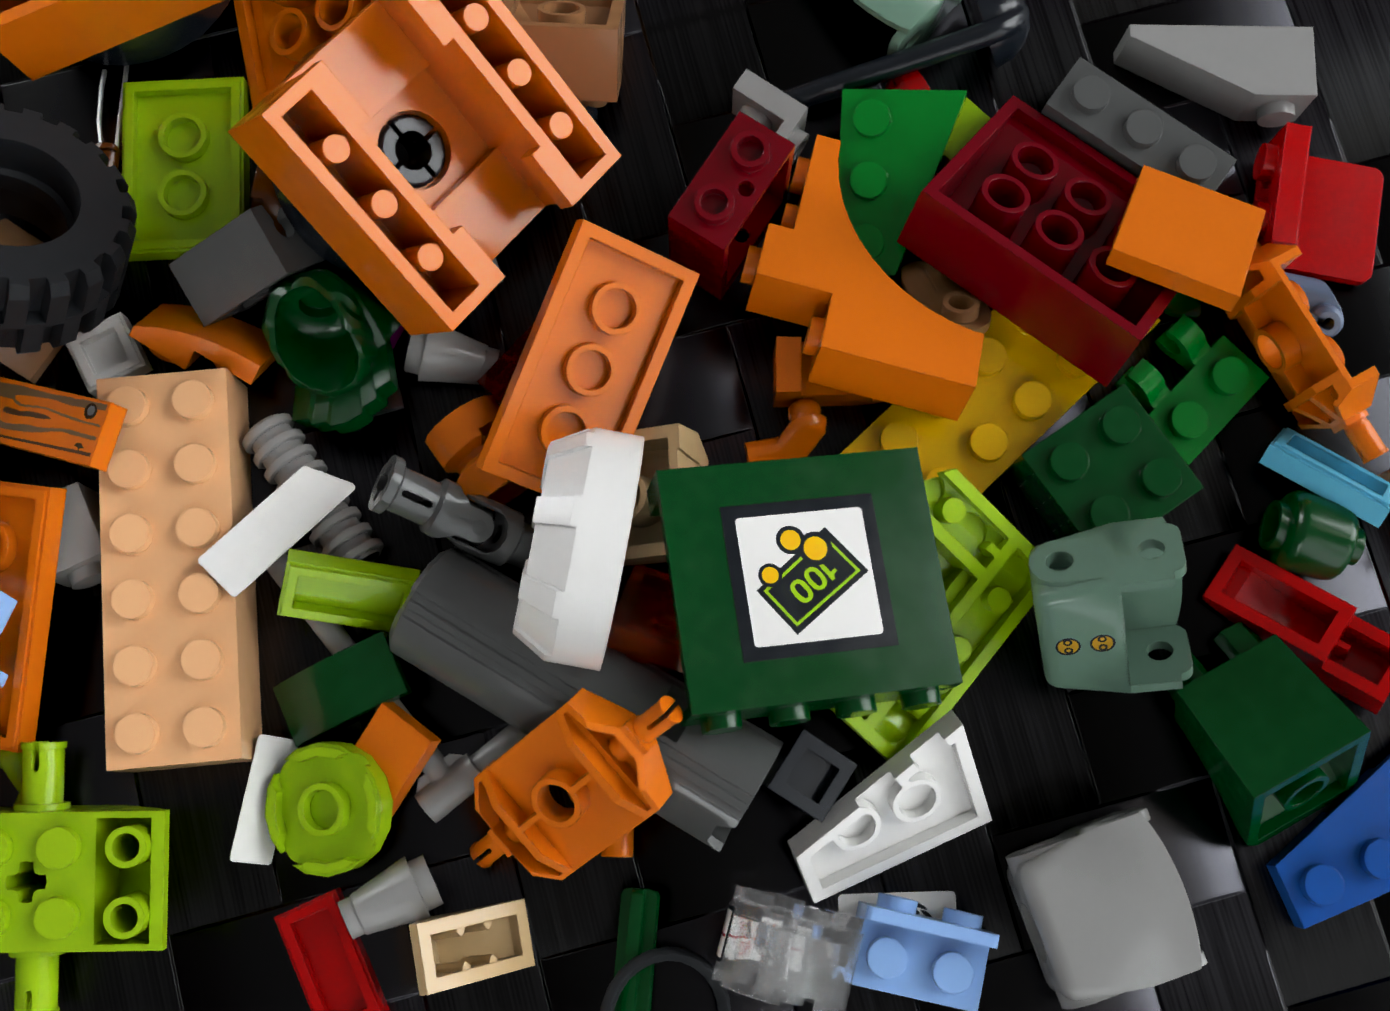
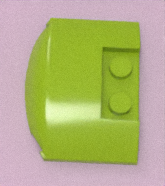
[831,469,1034,761]

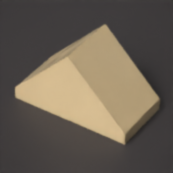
[409,899,535,996]

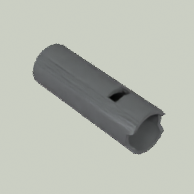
[389,546,784,852]

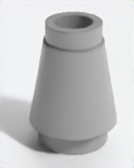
[404,330,500,386]
[337,855,444,940]

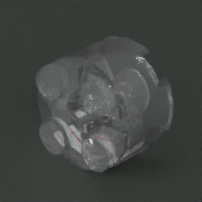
[711,885,864,1011]

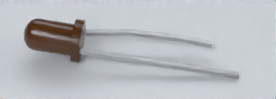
[95,65,129,170]

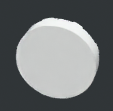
[513,427,645,671]

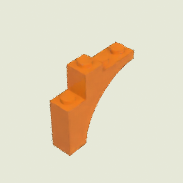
[740,134,984,421]

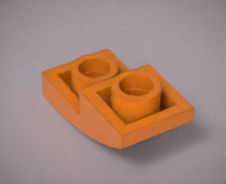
[129,304,275,385]

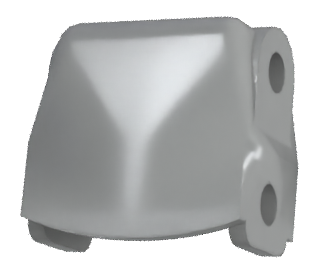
[1005,807,1208,1010]

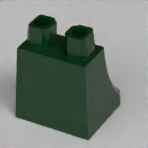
[1168,621,1371,846]

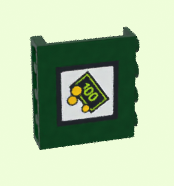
[647,447,963,735]

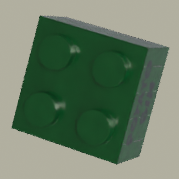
[1006,383,1204,539]

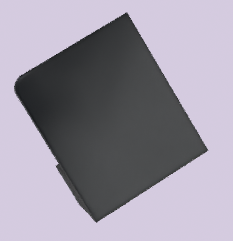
[762,725,857,823]

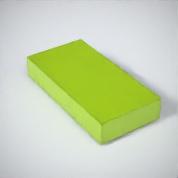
[277,549,420,632]

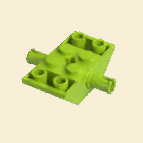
[0,741,170,1011]

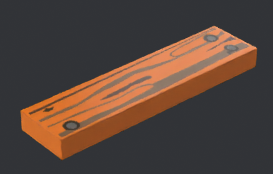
[0,377,128,472]

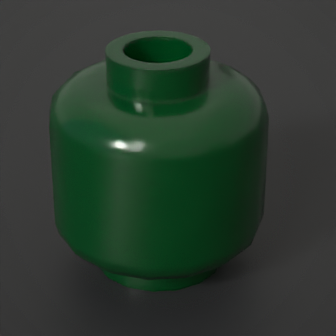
[1258,490,1366,580]

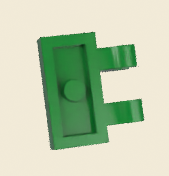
[1114,315,1270,465]

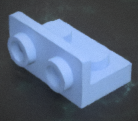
[843,892,1000,1011]

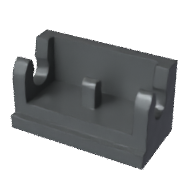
[168,205,325,327]

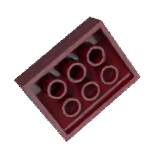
[897,95,1177,387]

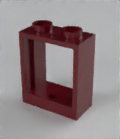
[668,111,795,300]

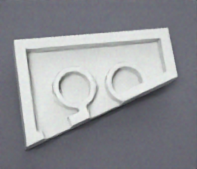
[787,709,992,904]

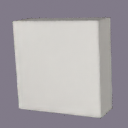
[66,312,153,398]

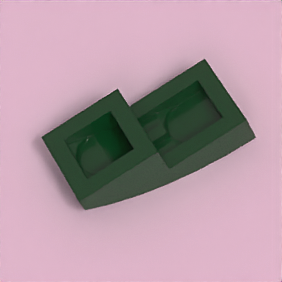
[273,631,413,747]

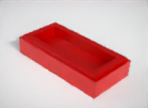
[274,888,390,1011]

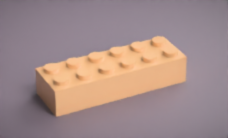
[96,368,262,772]

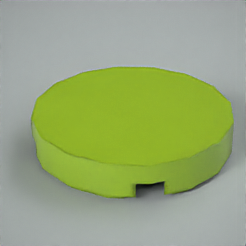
[265,741,393,877]

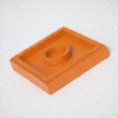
[1106,165,1266,312]

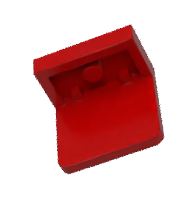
[1252,122,1384,286]

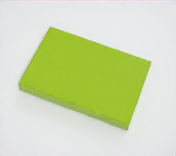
[122,76,250,262]

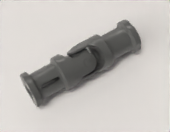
[368,455,534,570]

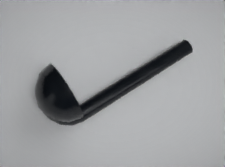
[783,0,1030,108]

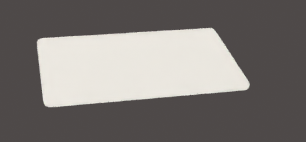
[198,466,355,597]

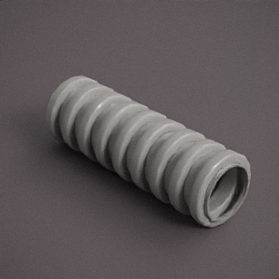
[242,413,384,562]

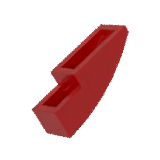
[1202,544,1390,715]

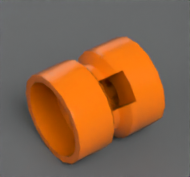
[425,395,528,511]

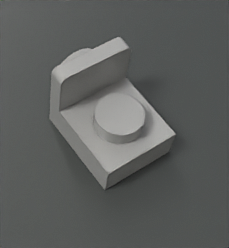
[732,69,810,165]

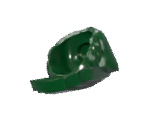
[262,268,401,434]

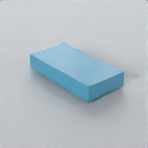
[1259,427,1390,528]

